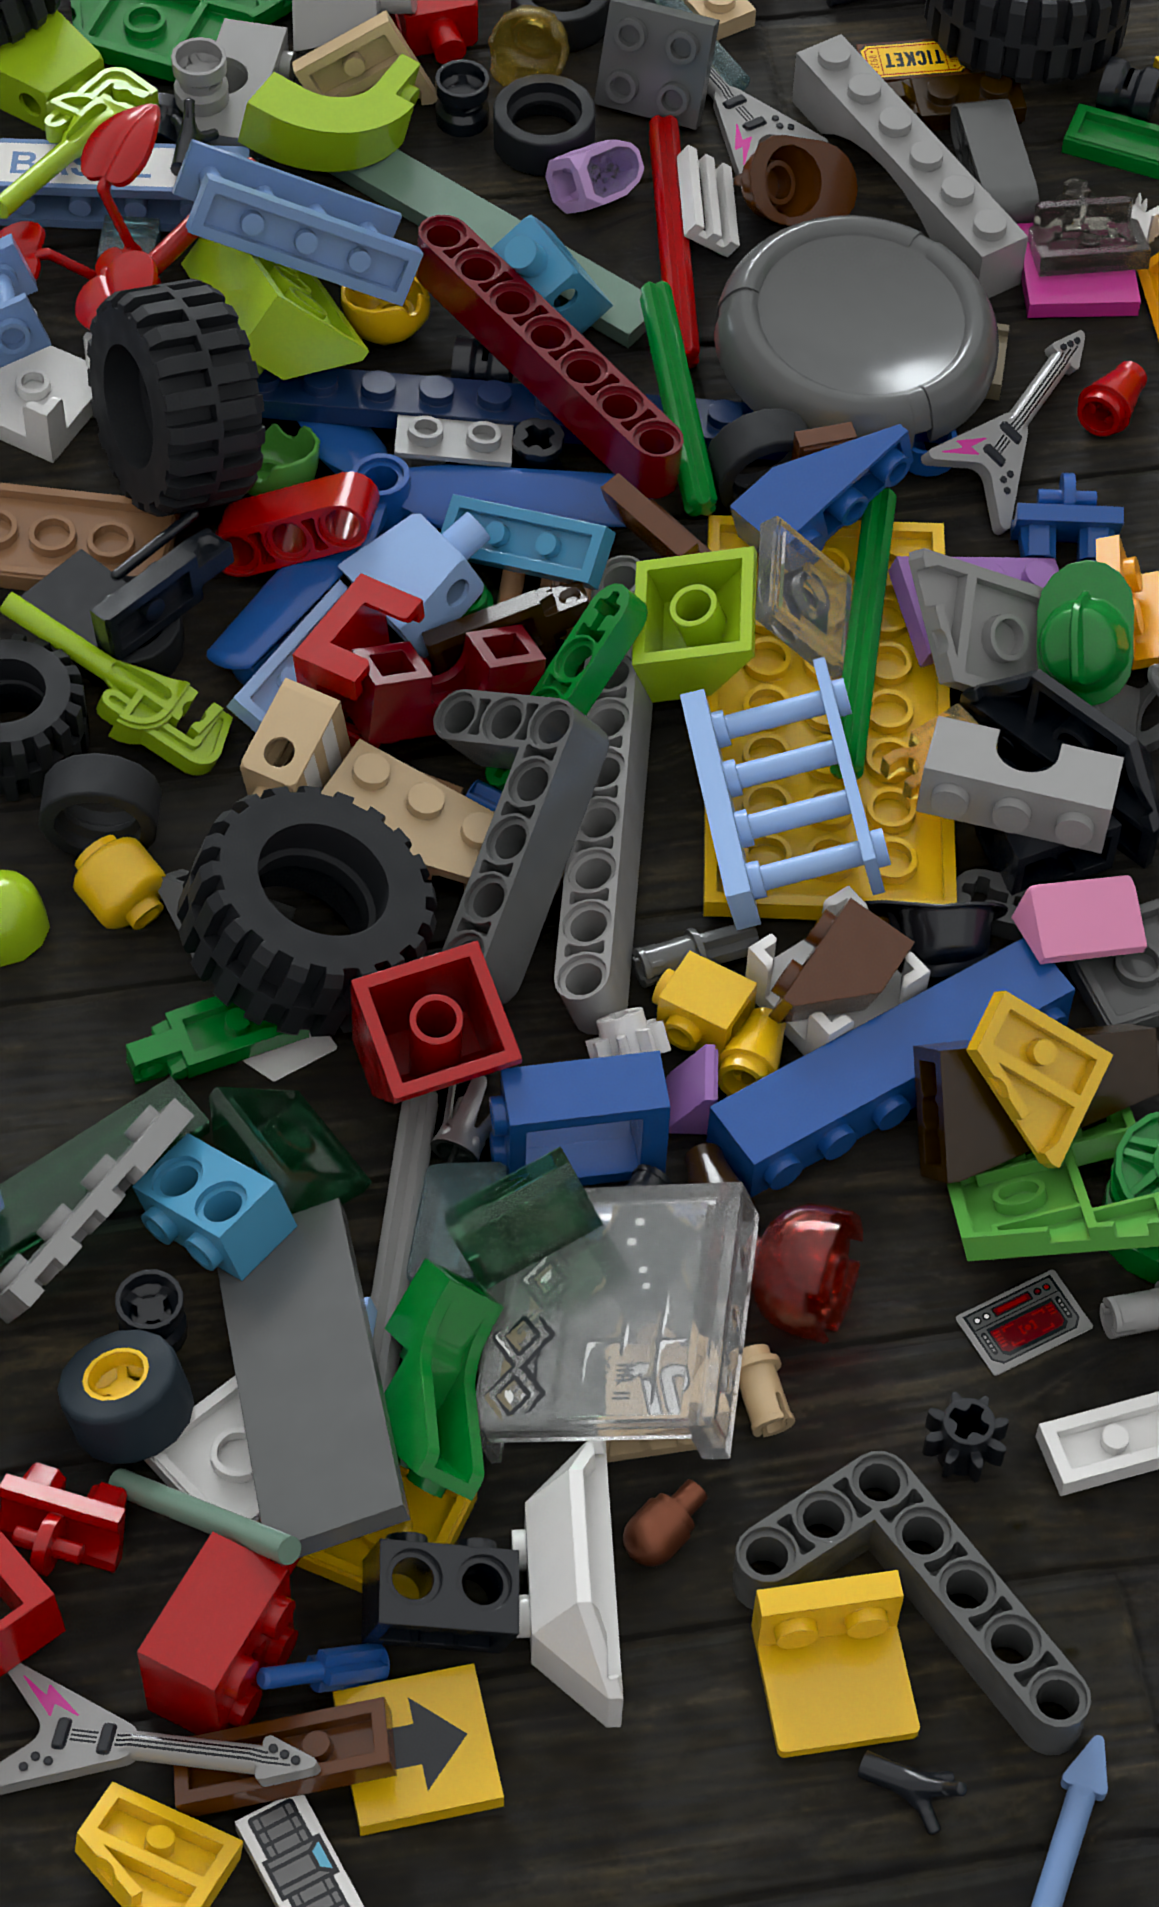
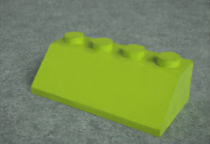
[181,237,369,380]

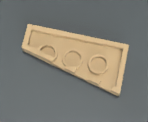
[321,739,565,894]

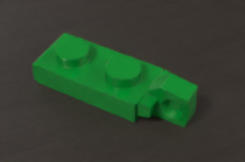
[125,996,310,1084]

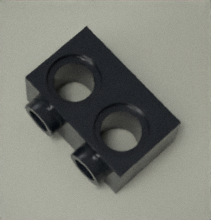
[361,1532,519,1654]

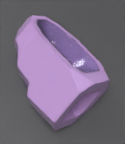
[545,140,644,214]

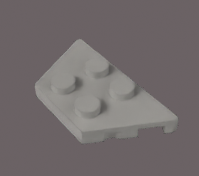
[908,548,1044,692]

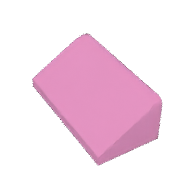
[1011,875,1147,965]

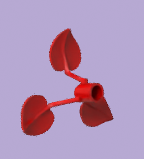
[0,103,161,330]

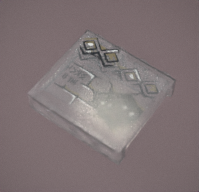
[476,1182,760,1463]

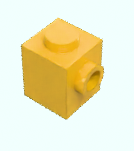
[652,950,758,1056]

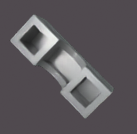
[195,18,297,162]
[916,716,1124,854]

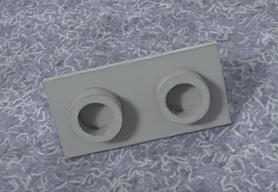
[394,414,514,468]

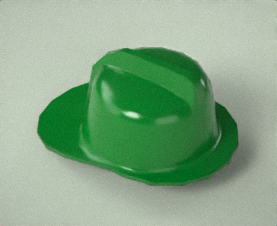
[1036,560,1135,706]

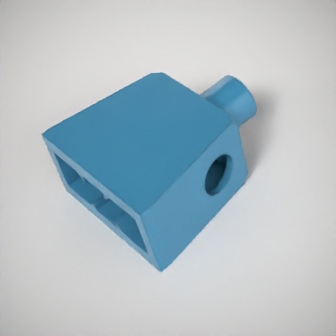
[492,215,613,334]

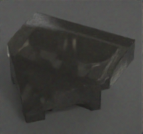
[1028,176,1151,277]

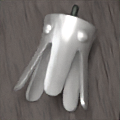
[430,1076,492,1172]

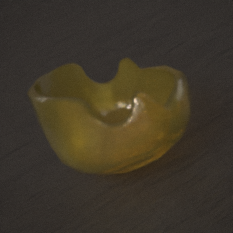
[488,5,569,88]

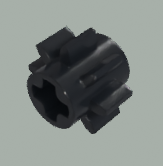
[922,1392,1009,1483]

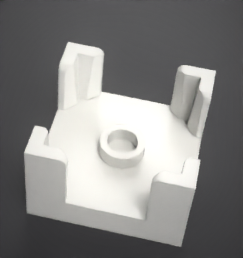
[0,309,93,463]
[745,885,930,1055]

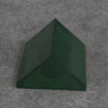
[209,1087,372,1214]
[443,1146,604,1291]

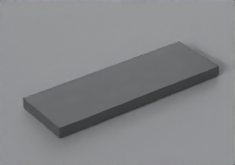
[217,1198,411,1564]

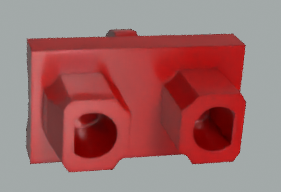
[0,1462,127,1577]

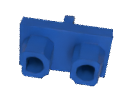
[1010,473,1124,562]

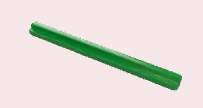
[830,488,897,780]

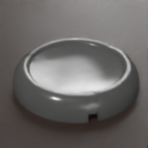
[714,215,999,448]

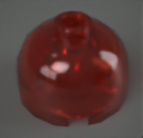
[743,1204,863,1344]

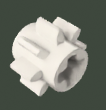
[585,1007,671,1058]

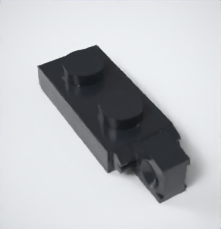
[90,528,235,661]

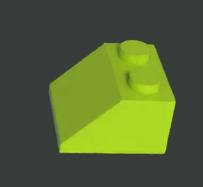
[632,546,757,703]

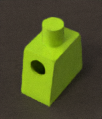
[0,10,104,131]

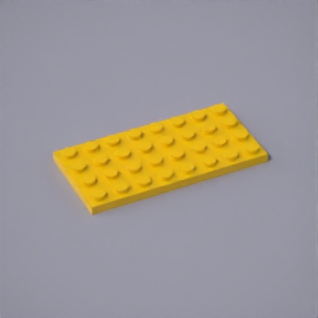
[703,515,957,923]

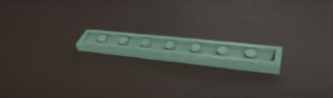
[327,149,646,348]

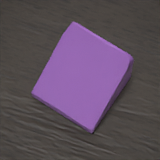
[666,1044,718,1134]

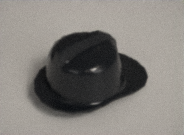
[864,900,1008,979]

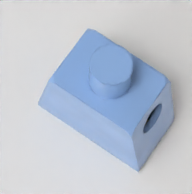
[338,512,491,658]

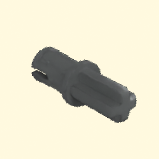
[632,924,760,988]

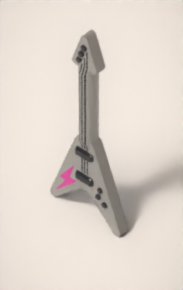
[707,67,828,176]
[921,330,1085,535]
[0,1663,321,1795]

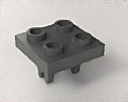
[594,0,720,130]

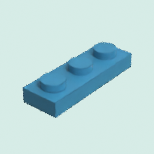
[440,494,616,590]

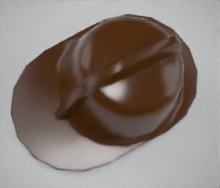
[733,135,858,226]

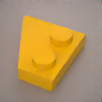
[966,991,1113,1168]
[75,1781,243,1907]

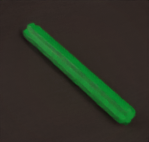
[640,280,718,517]

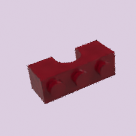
[345,624,546,745]

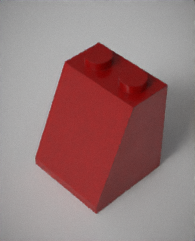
[351,940,522,1104]

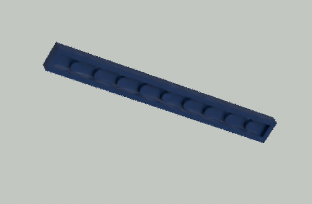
[257,368,788,461]

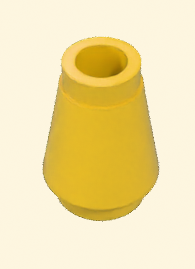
[718,1007,786,1096]

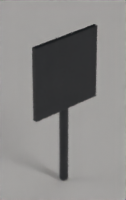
[20,509,200,666]

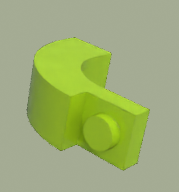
[237,53,420,172]

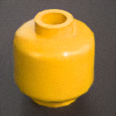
[73,835,166,930]

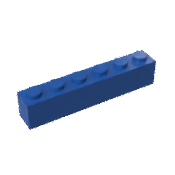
[706,938,1075,1197]

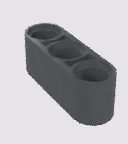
[950,99,1039,224]

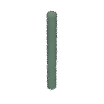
[108,1469,301,1565]

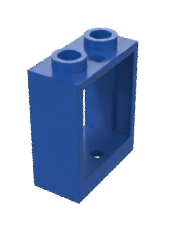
[489,1050,671,1195]

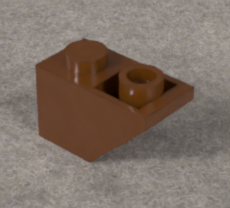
[768,898,915,1024]

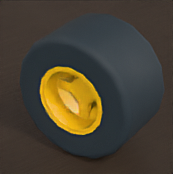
[57,1329,194,1464]

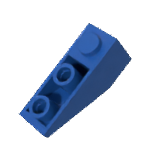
[730,424,914,575]

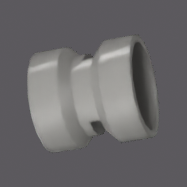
[171,37,230,117]

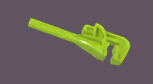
[0,67,159,219]
[0,592,233,776]

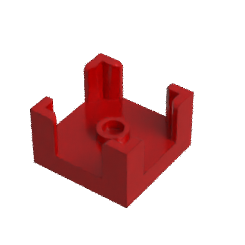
[292,573,432,748]

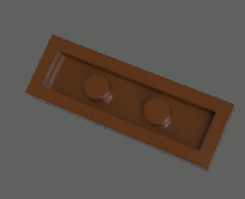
[173,1697,397,1817]

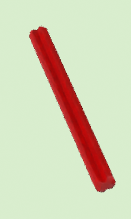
[649,115,700,369]

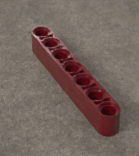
[416,215,684,498]

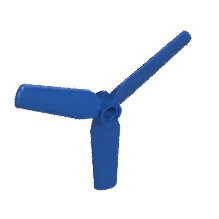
[206,421,653,670]

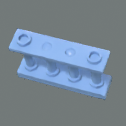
[680,657,891,930]

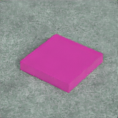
[1017,221,1141,318]

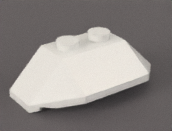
[511,1436,623,1728]

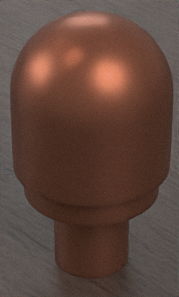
[623,1479,708,1566]

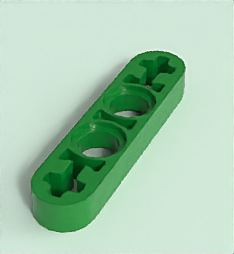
[485,583,648,791]

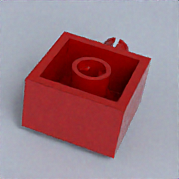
[137,1531,301,1735]

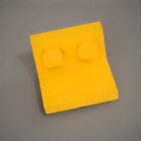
[751,1570,920,1758]

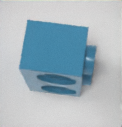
[132,1133,297,1281]

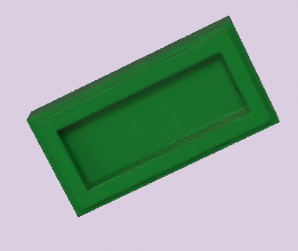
[1061,103,1159,180]

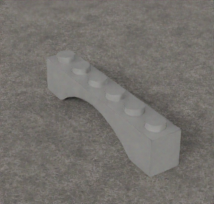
[792,34,1028,298]

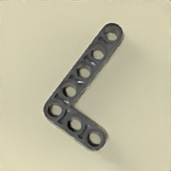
[433,689,609,1005]
[732,1451,1091,1755]

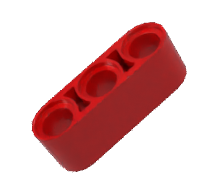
[215,471,380,577]

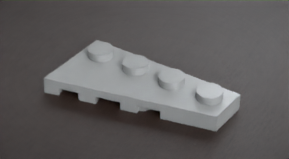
[0,1098,194,1324]

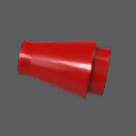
[1077,361,1147,436]

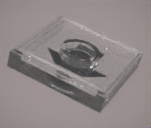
[755,516,852,680]

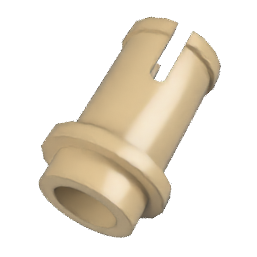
[728,1344,795,1437]

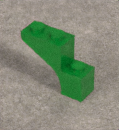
[384,1258,504,1501]

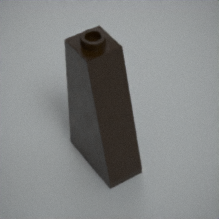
[913,1023,1159,1183]

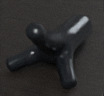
[170,98,219,176]
[858,1750,968,1835]

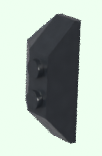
[957,669,1159,869]

